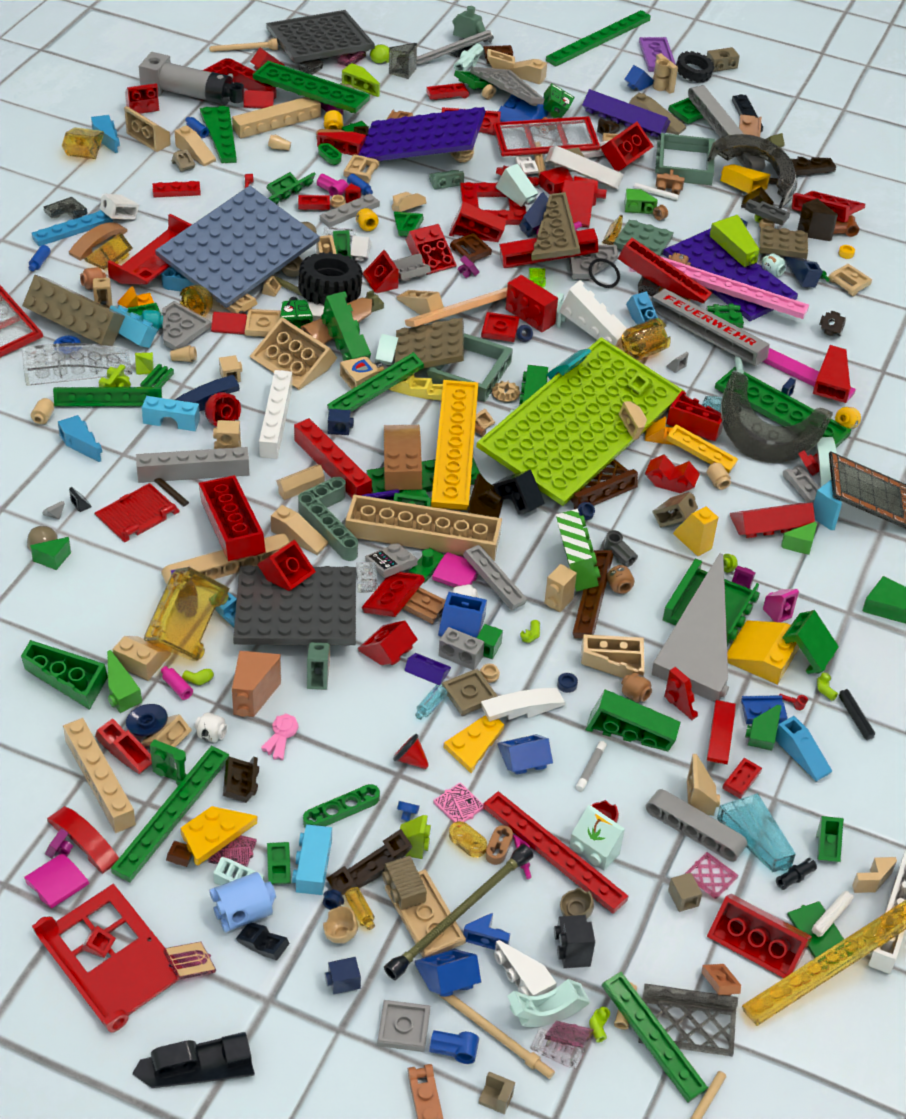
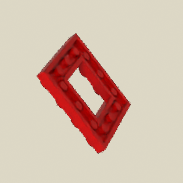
[460,182,526,225]

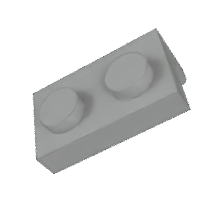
[393,254,431,281]

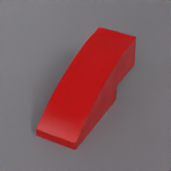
[95,718,152,774]

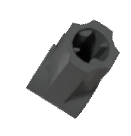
[603,530,638,567]

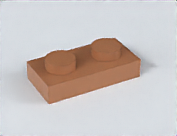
[702,964,741,996]

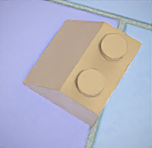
[112,636,171,681]

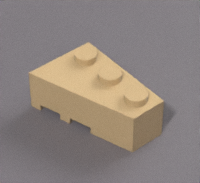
[581,634,644,678]

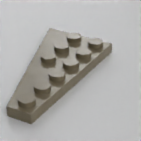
[531,192,580,260]

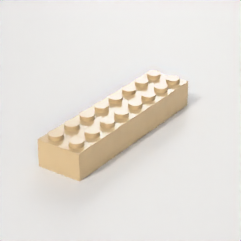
[345,494,502,561]

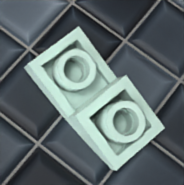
[555,292,567,328]
[375,334,398,365]

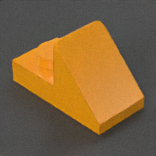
[117,286,154,308]
[645,417,677,446]

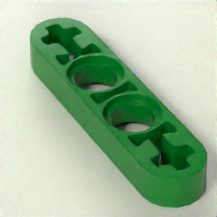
[303,784,380,827]

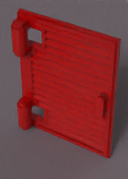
[94,483,180,542]

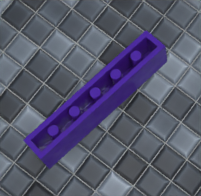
[582,89,670,138]

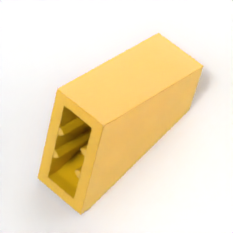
[720,164,770,194]
[673,506,719,556]

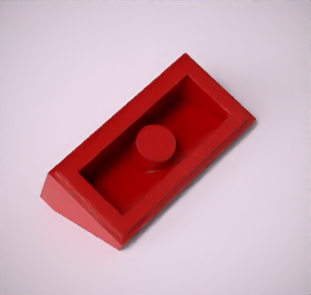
[244,90,274,109]
[211,312,247,334]

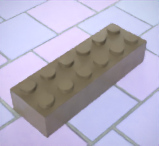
[22,275,125,348]

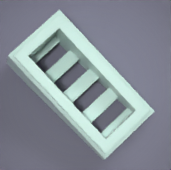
[213,857,264,885]

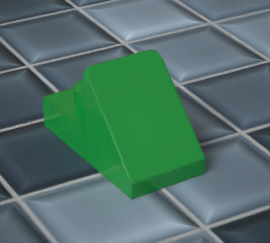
[333,230,351,258]
[816,816,844,862]

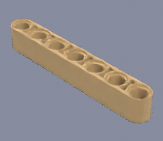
[161,534,290,590]

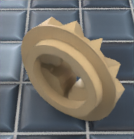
[492,381,520,402]

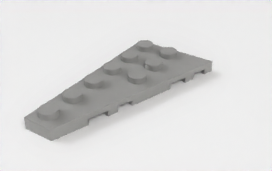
[470,67,544,106]

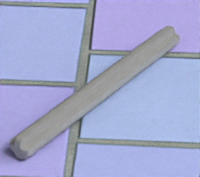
[414,30,492,65]

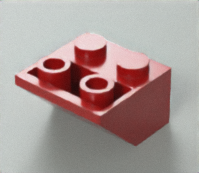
[125,83,159,114]

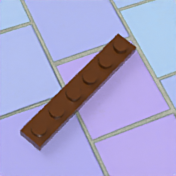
[573,550,613,638]

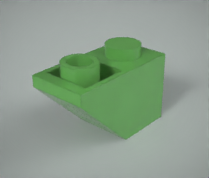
[624,189,658,214]

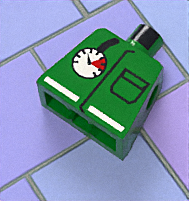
[543,83,575,118]
[280,297,313,328]

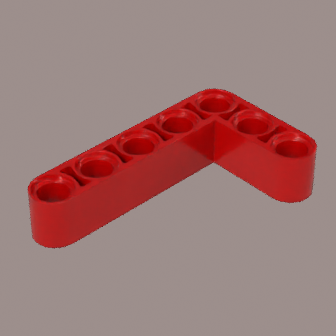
[203,58,277,99]

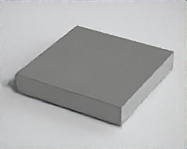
[377,1000,431,1052]

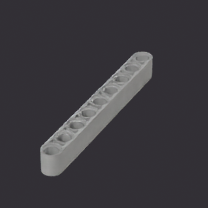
[688,85,765,171]

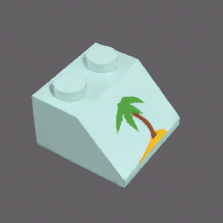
[569,805,625,870]

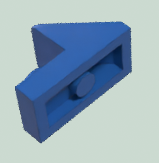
[463,913,510,950]

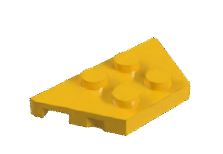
[181,806,257,866]

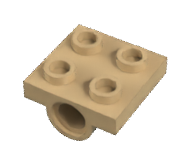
[653,53,678,94]

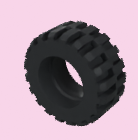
[298,252,363,306]

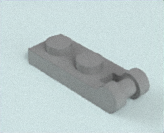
[783,465,819,504]

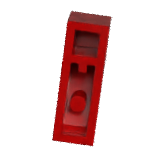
[317,132,366,156]

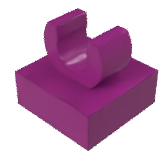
[457,255,480,278]
[732,566,756,589]
[45,828,73,859]

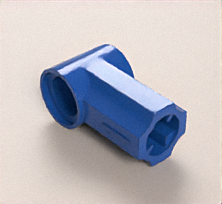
[429,1030,479,1064]

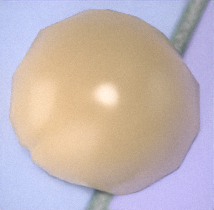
[323,906,358,944]

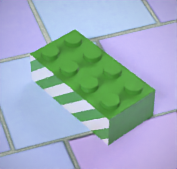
[556,509,600,592]

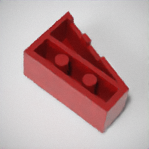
[666,390,725,442]

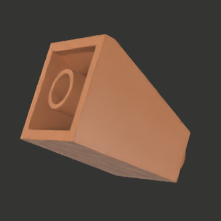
[232,651,281,717]

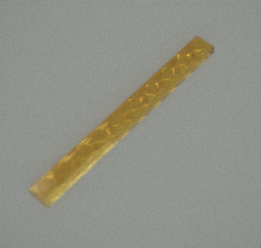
[742,900,906,1026]

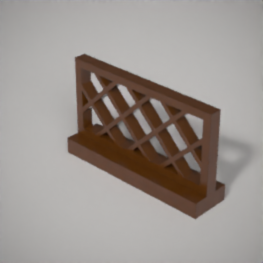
[570,459,638,509]

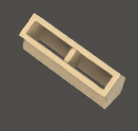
[276,465,325,500]

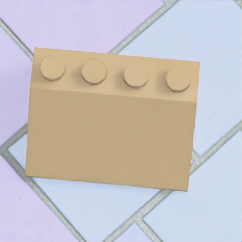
[250,317,337,390]

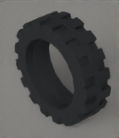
[676,51,714,83]

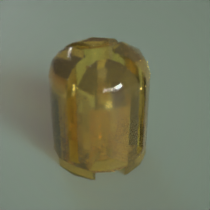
[621,318,671,361]

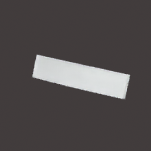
[481,688,565,722]

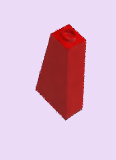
[813,345,851,403]

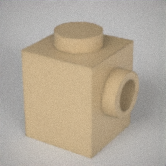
[219,355,243,382]

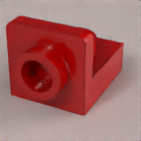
[798,450,819,476]

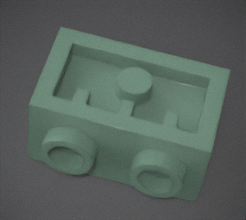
[429,170,464,189]

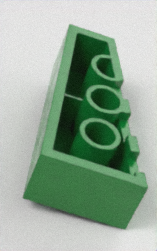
[321,291,371,361]
[585,689,681,752]

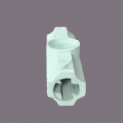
[454,43,484,71]

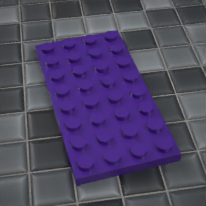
[359,107,486,161]
[663,228,798,322]

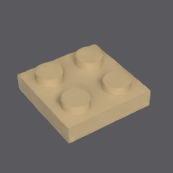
[245,309,281,337]

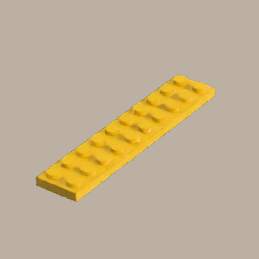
[431,380,478,510]

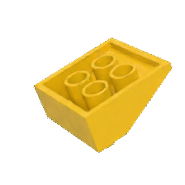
[727,620,799,685]

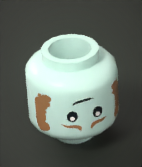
[762,253,786,277]

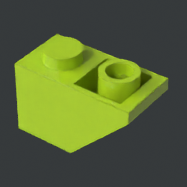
[400,815,431,859]

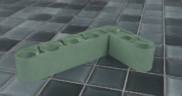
[298,477,358,561]

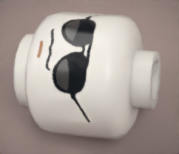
[194,712,227,743]

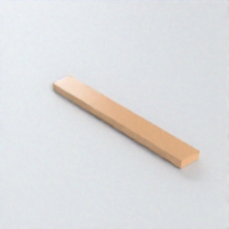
[405,287,507,327]

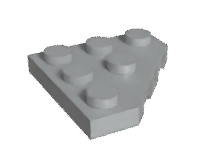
[569,245,618,280]
[162,301,212,350]

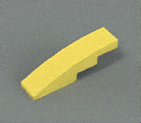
[389,374,443,400]

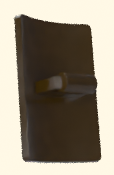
[467,473,504,518]

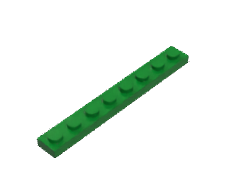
[111,745,229,883]

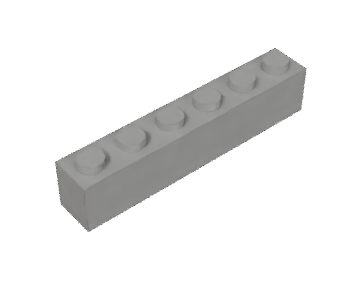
[136,447,250,483]

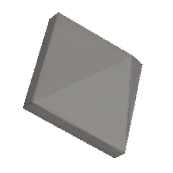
[42,501,65,519]

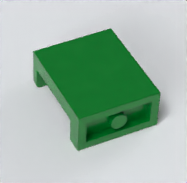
[782,610,839,674]

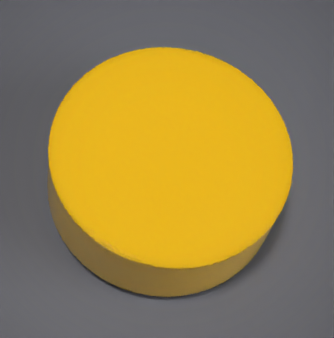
[838,245,855,259]

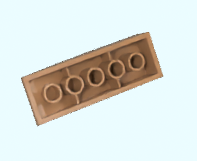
[384,425,422,490]

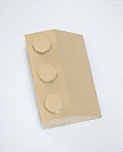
[124,106,171,152]

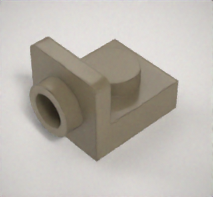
[171,149,195,172]

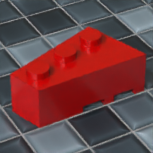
[449,202,506,242]

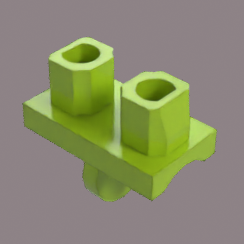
[99,364,131,387]

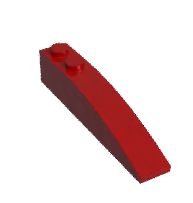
[618,238,712,303]

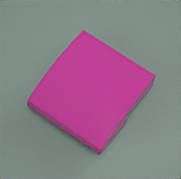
[432,552,479,587]
[24,853,89,909]

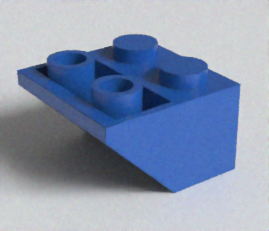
[438,592,487,638]

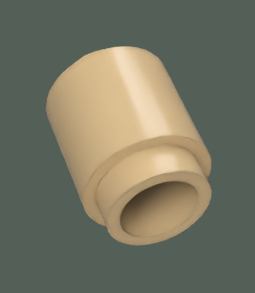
[31,398,54,424]
[706,463,731,490]

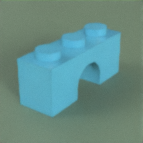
[142,396,200,431]

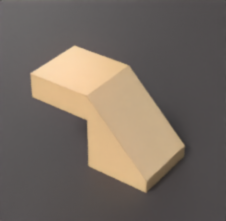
[852,857,897,893]

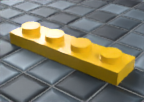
[666,425,738,474]

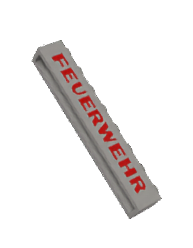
[652,289,770,366]

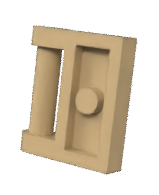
[344,154,380,183]
[828,264,872,296]

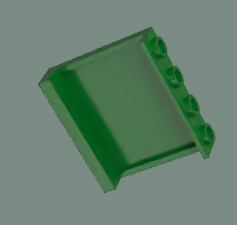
[663,558,760,647]

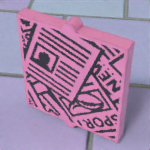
[433,783,484,826]

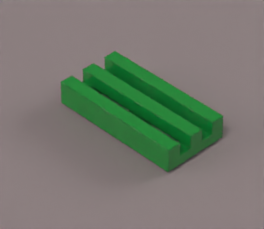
[140,364,174,387]

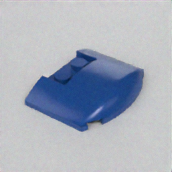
[499,94,549,129]

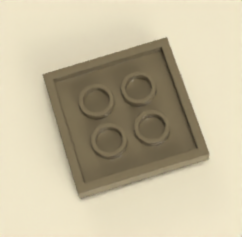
[759,226,808,259]

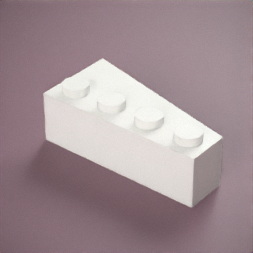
[559,280,628,347]

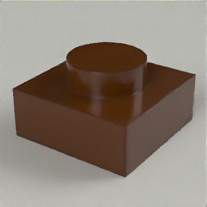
[166,841,193,867]

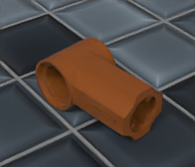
[833,216,859,237]

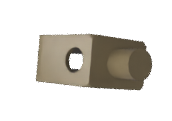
[652,492,698,528]

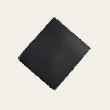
[69,487,92,512]

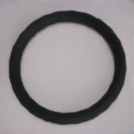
[588,258,620,288]

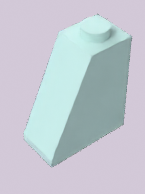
[496,164,538,207]

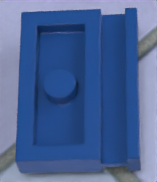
[741,695,788,724]

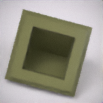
[766,133,785,147]

